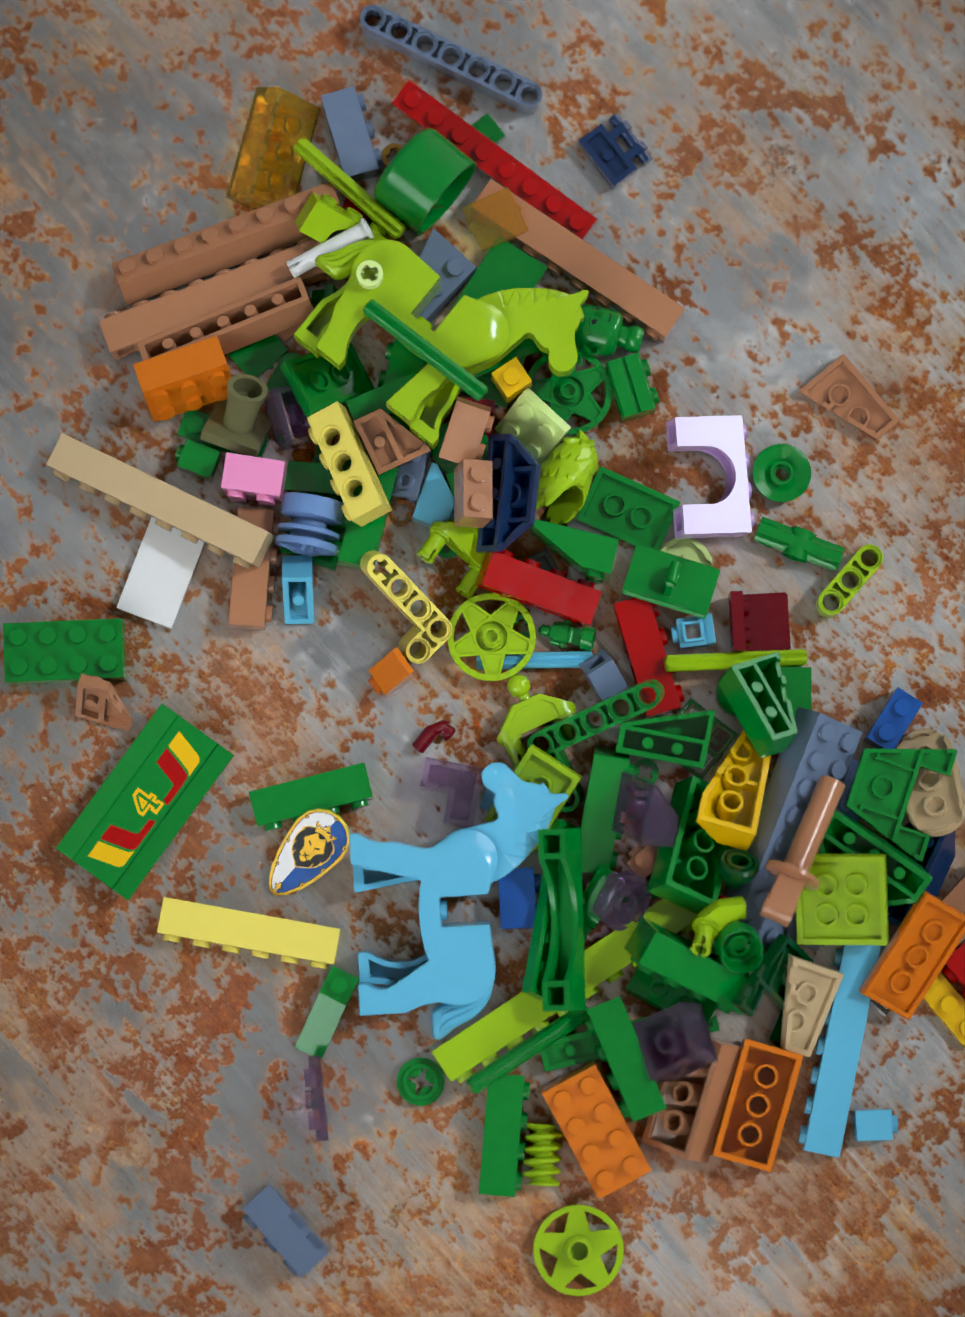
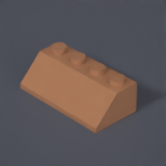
[641,1027,742,1162]

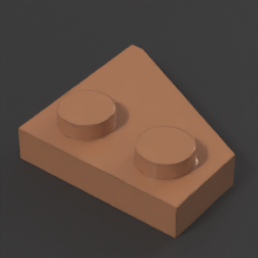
[353,408,430,475]
[75,674,133,732]

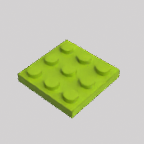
[796,854,889,945]

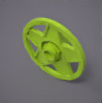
[447,593,536,682]
[533,1204,624,1296]

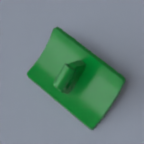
[622,544,720,619]

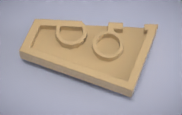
[780,954,844,1057]

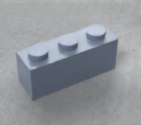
[321,86,383,182]

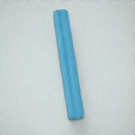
[476,651,593,670]

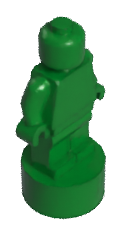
[538,620,596,651]

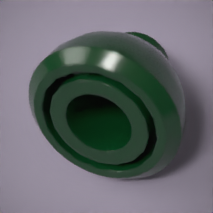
[718,849,760,889]

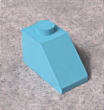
[412,462,454,528]
[282,555,315,624]

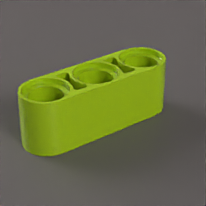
[815,544,883,618]

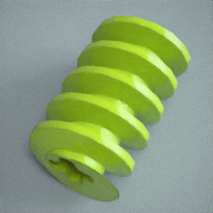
[523,1123,563,1186]

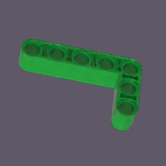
[527,679,665,812]

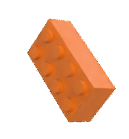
[711,1038,804,1172]
[540,1060,652,1199]

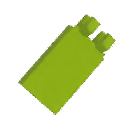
[484,744,582,853]

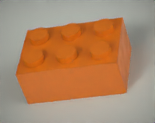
[133,336,232,423]

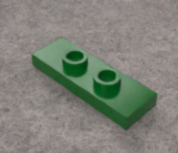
[626,968,718,1033]

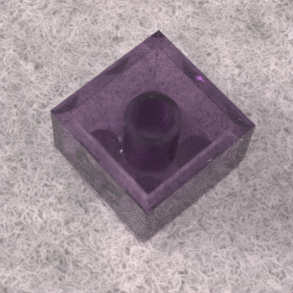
[634,1002,718,1082]

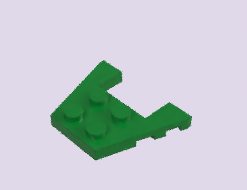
[844,749,958,862]

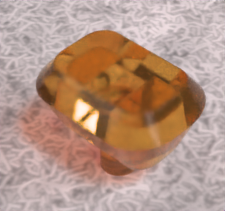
[291,448,315,462]

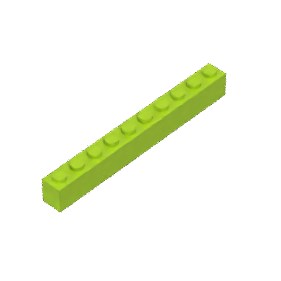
[432,899,698,1084]

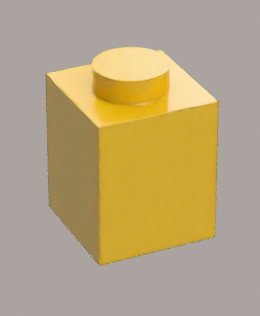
[491,357,532,403]

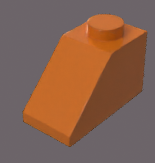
[367,647,415,697]

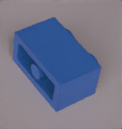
[863,687,923,749]
[498,867,541,930]

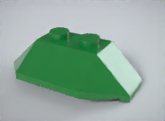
[819,810,933,906]

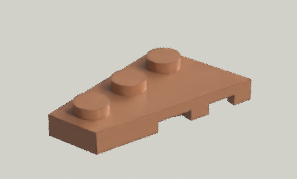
[798,353,900,440]

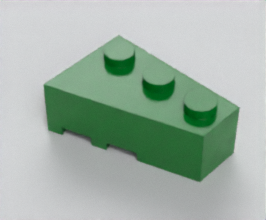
[718,651,798,759]

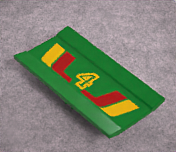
[56,704,234,901]

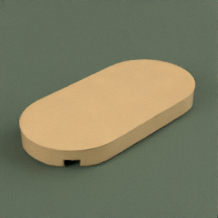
[896,728,965,837]

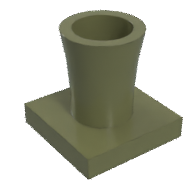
[200,374,275,457]

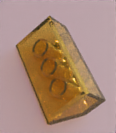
[226,87,321,209]

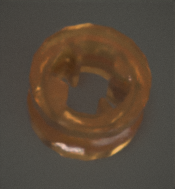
[388,499,414,527]

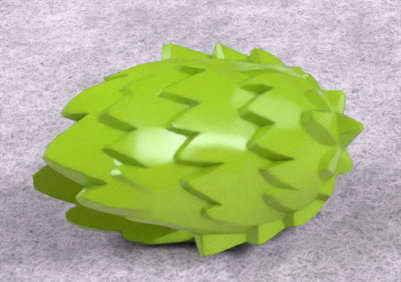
[536,430,599,525]

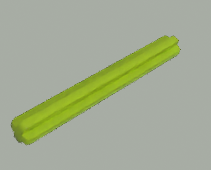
[294,138,406,238]
[664,649,807,672]

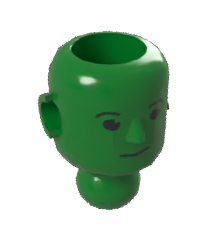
[575,304,644,356]

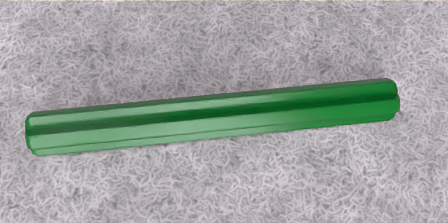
[363,299,488,401]
[466,1006,589,1094]

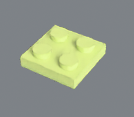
[495,388,571,465]

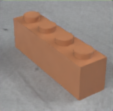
[229,507,280,630]

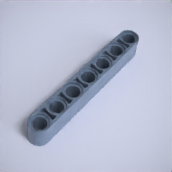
[360,4,542,114]

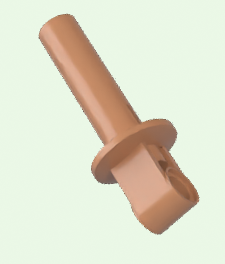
[759,775,845,927]

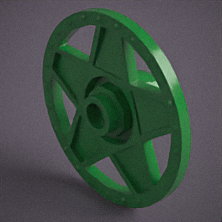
[528,349,612,436]

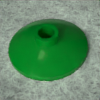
[752,444,811,502]

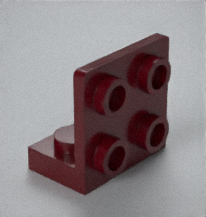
[728,591,791,652]

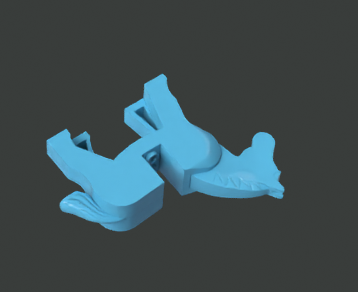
[349,762,568,1040]

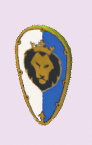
[269,808,350,896]

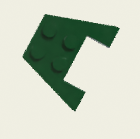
[732,934,813,1051]

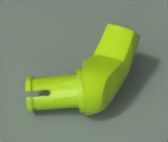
[691,897,746,957]

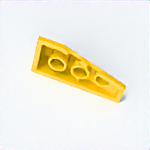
[696,730,771,851]

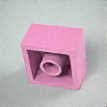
[221,452,287,508]

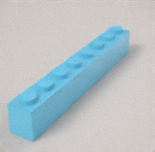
[798,945,881,1158]

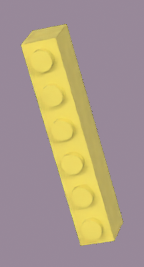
[157,897,341,970]

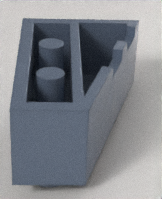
[419,228,476,322]
[242,1183,331,1278]

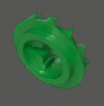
[397,1058,445,1106]

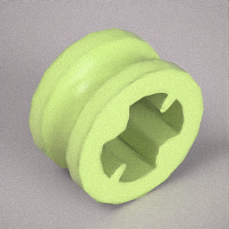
[356,260,383,290]

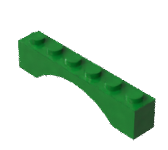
[538,828,586,1011]

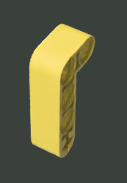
[360,550,453,664]

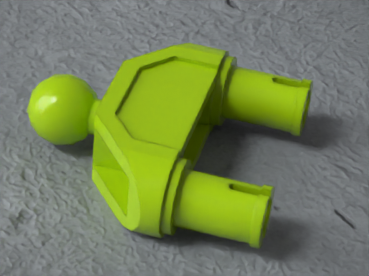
[416,519,486,599]
[496,674,576,770]

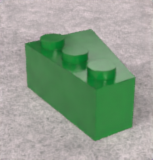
[615,709,715,769]

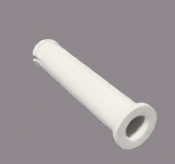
[286,218,374,278]

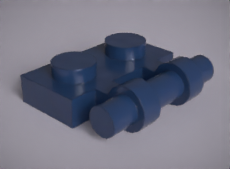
[578,113,653,188]

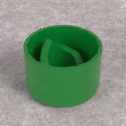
[374,128,477,236]

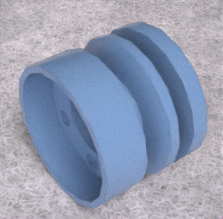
[275,492,344,556]

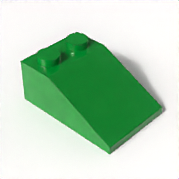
[530,519,619,584]

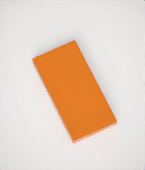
[859,890,965,1020]

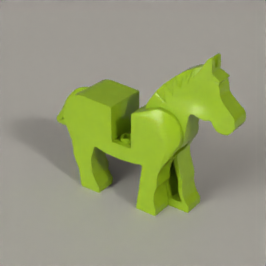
[294,240,589,449]

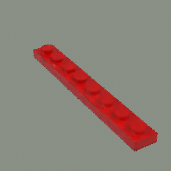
[391,80,597,240]

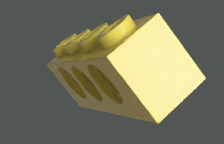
[307,401,392,527]

